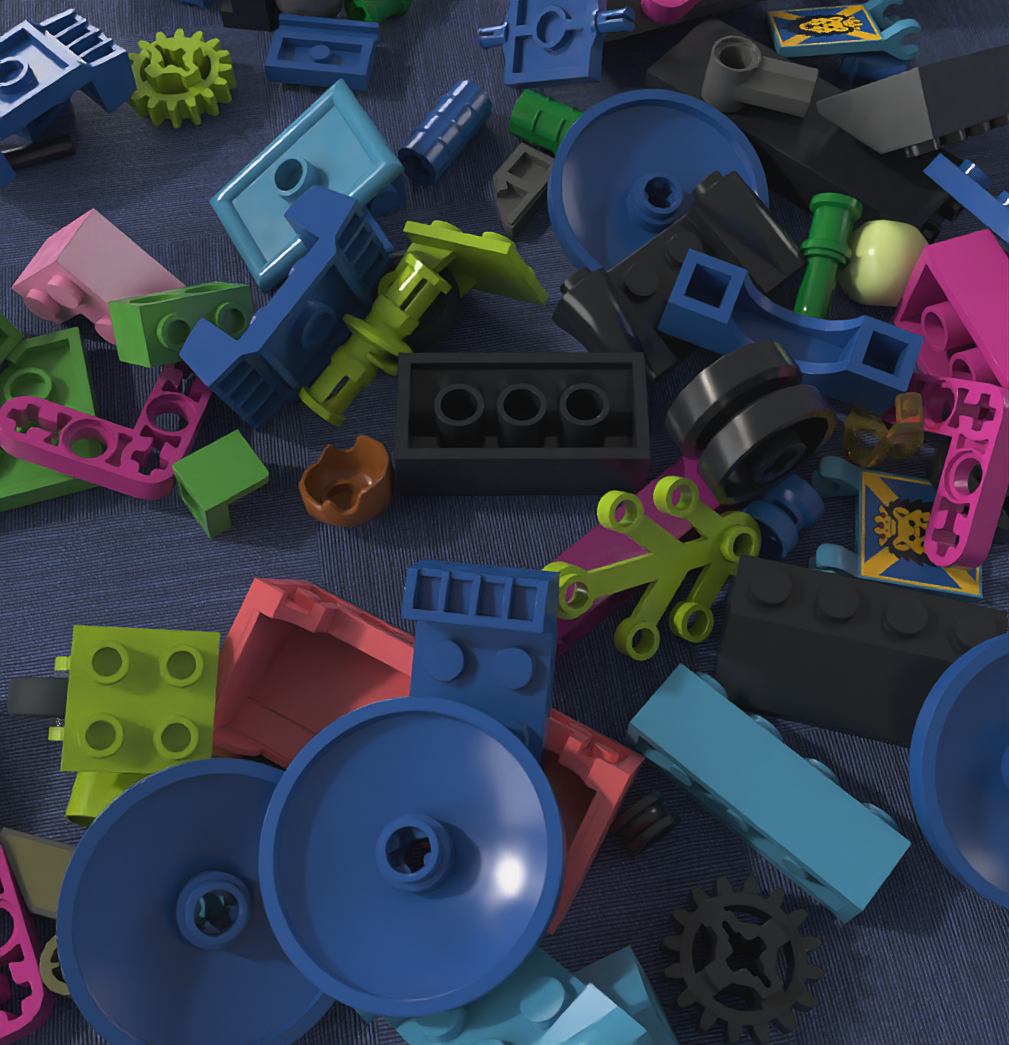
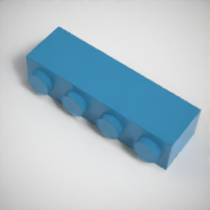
[624,663,912,924]

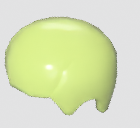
[838,220,929,307]

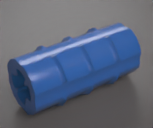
[398,80,492,186]

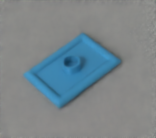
[209,79,405,294]

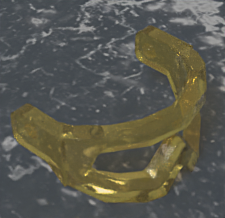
[842,392,924,469]

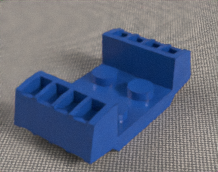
[0,8,137,188]
[179,185,392,432]
[401,559,560,772]

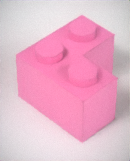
[11,208,187,346]

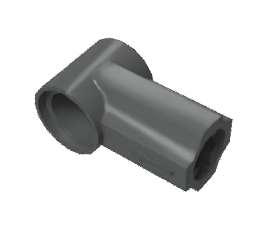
[702,35,819,117]

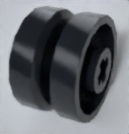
[664,340,838,505]

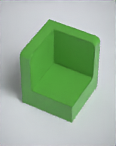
[172,429,269,539]

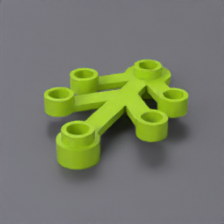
[542,475,762,661]

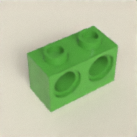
[108,281,254,368]

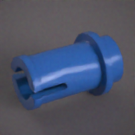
[838,50,908,82]

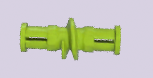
[298,252,452,427]

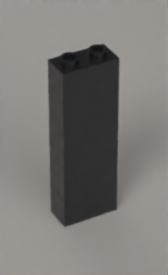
[644,15,965,245]

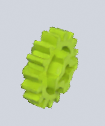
[127,29,236,128]

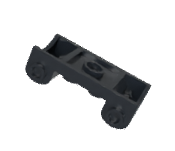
[551,170,808,390]

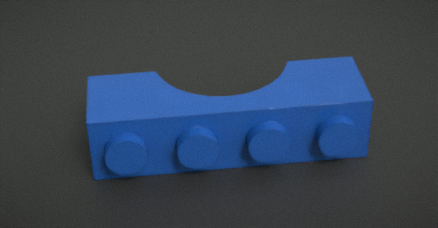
[657,248,925,416]

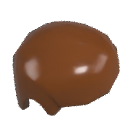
[298,435,395,527]

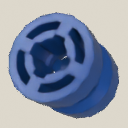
[741,474,825,560]

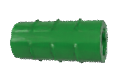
[509,89,585,156]

